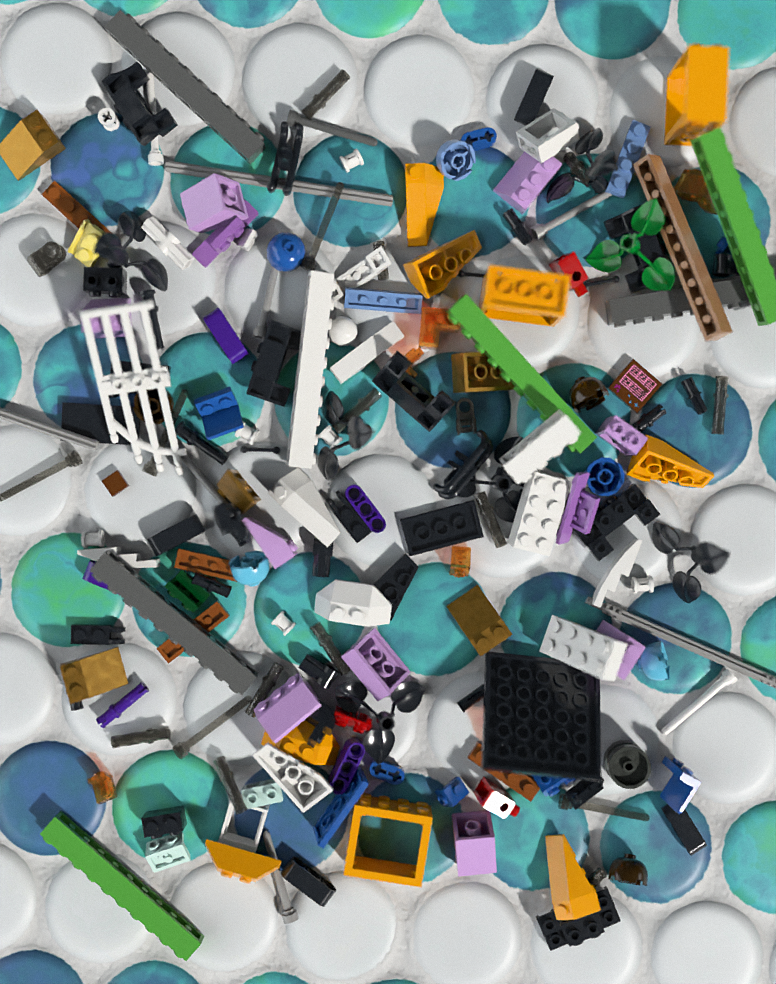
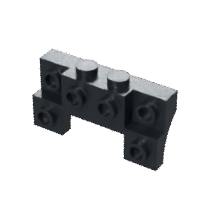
[102,62,178,146]
[604,204,665,294]
[246,319,301,407]
[372,350,456,432]
[573,484,661,561]
[213,501,250,547]
[536,886,621,951]

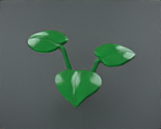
[586,198,675,291]

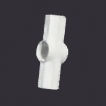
[141,216,194,270]

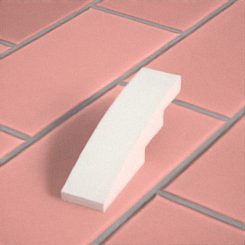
[330,321,405,384]
[592,538,642,608]
[77,546,160,568]

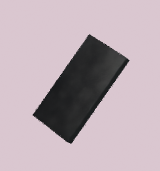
[60,402,140,445]
[400,500,484,556]

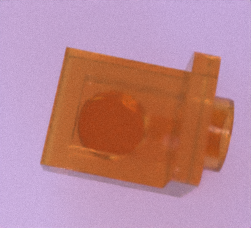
[405,347,424,378]
[449,546,471,578]
[87,771,118,804]

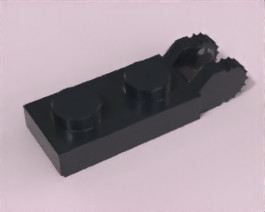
[326,490,372,543]
[71,624,125,645]

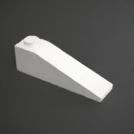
[267,468,341,547]
[253,743,333,813]

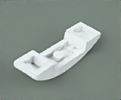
[332,246,392,303]

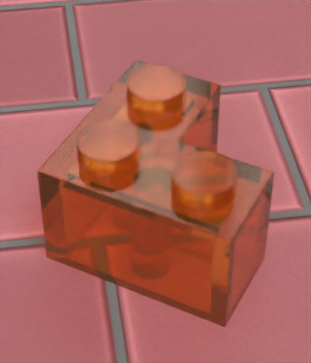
[674,169,717,215]
[418,307,460,350]

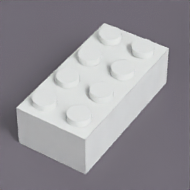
[499,409,581,484]
[507,471,572,556]
[539,615,627,682]

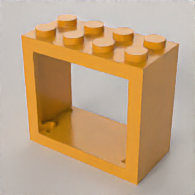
[664,43,729,146]
[479,265,570,327]
[344,793,433,887]

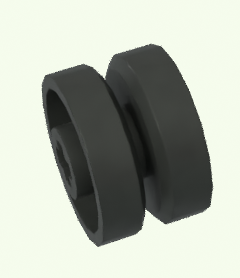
[603,740,651,789]

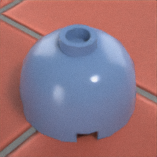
[436,139,476,181]

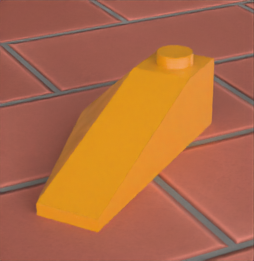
[545,834,601,920]

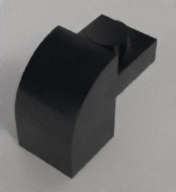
[305,699,335,748]

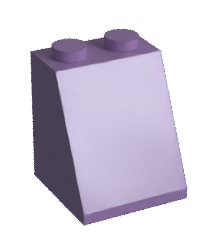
[180,173,249,233]
[81,298,132,338]
[596,620,646,680]
[452,810,497,877]

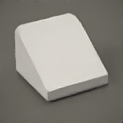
[237,229,258,252]

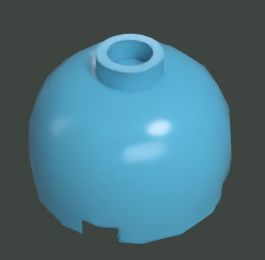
[229,551,269,587]
[637,641,670,681]

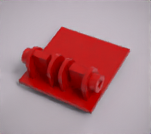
[334,706,373,734]

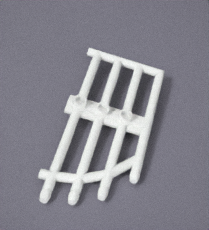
[80,300,187,475]

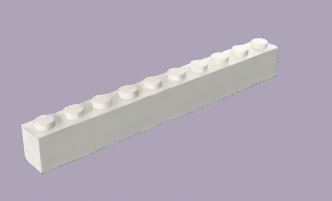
[286,270,337,469]

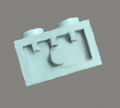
[241,779,283,809]
[145,832,191,873]

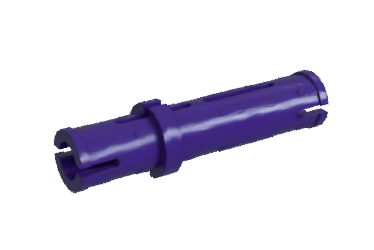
[96,682,149,728]

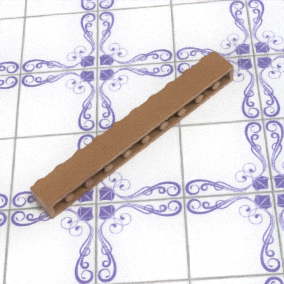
[633,154,733,341]

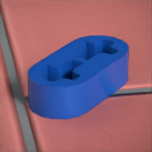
[461,127,497,151]
[369,760,405,785]

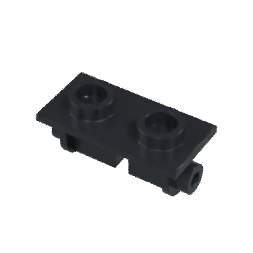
[564,777,604,810]

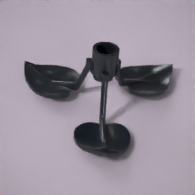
[546,128,619,204]
[93,211,168,292]
[318,391,375,481]
[444,436,523,523]
[652,522,730,603]
[335,680,426,764]

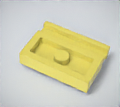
[67,219,105,267]

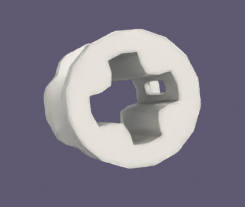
[98,108,120,131]
[339,148,364,173]
[235,421,260,445]
[318,425,343,449]
[81,530,105,548]
[631,575,654,594]
[271,611,296,636]

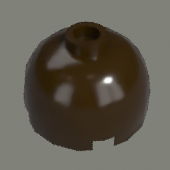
[569,376,609,413]
[134,388,174,425]
[608,853,648,886]

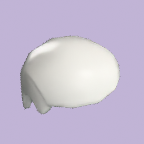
[328,316,358,346]

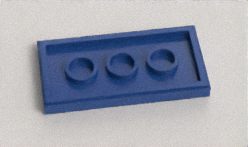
[313,767,369,849]

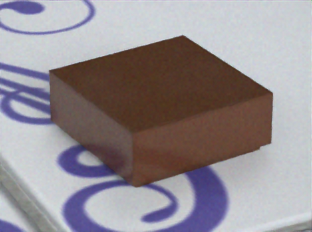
[102,470,129,497]

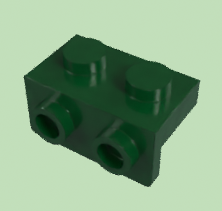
[164,570,210,612]

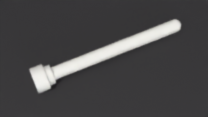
[146,72,164,166]
[661,669,738,735]

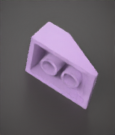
[242,517,298,569]

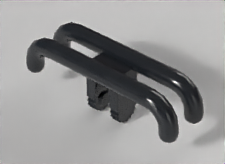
[267,121,304,196]
[433,430,493,499]

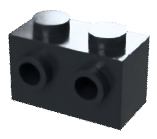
[83,267,127,298]
[141,805,187,839]

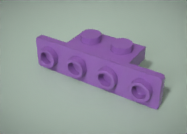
[192,200,259,268]
[555,471,600,545]

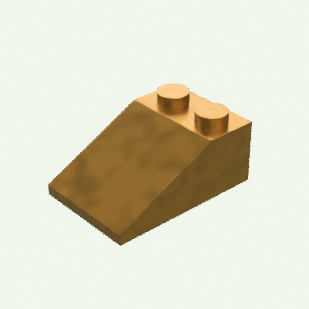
[0,109,66,181]
[451,352,514,393]
[217,469,261,515]
[446,584,513,657]
[60,647,128,704]

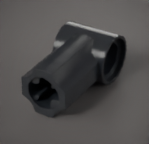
[712,254,740,277]
[312,538,334,577]
[298,653,339,689]

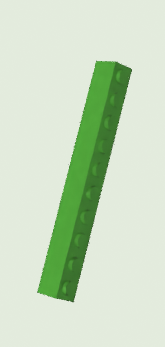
[690,127,776,326]
[446,294,597,453]
[40,811,204,961]

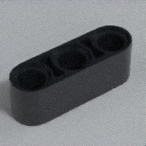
[514,68,554,126]
[147,514,205,557]
[661,804,707,856]
[281,856,337,907]

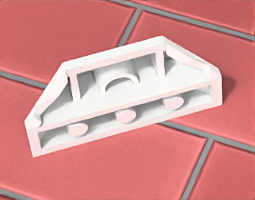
[314,579,392,626]

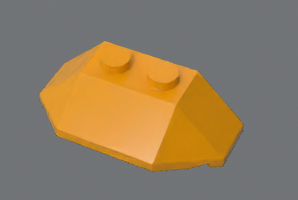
[261,720,340,765]
[205,839,281,884]

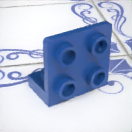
[194,387,244,440]

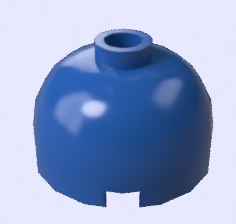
[266,232,306,272]
[586,458,625,496]

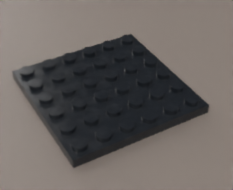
[481,651,601,782]

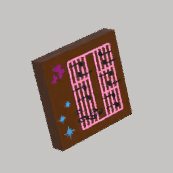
[607,359,662,413]

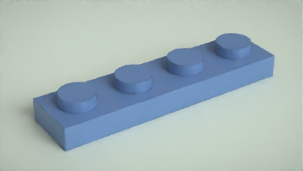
[605,120,651,199]
[344,287,423,314]

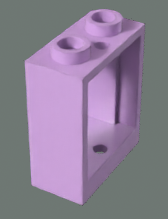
[595,415,648,456]

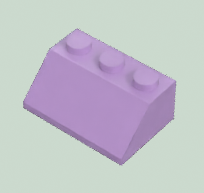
[493,151,562,215]
[341,628,411,701]
[254,672,321,744]

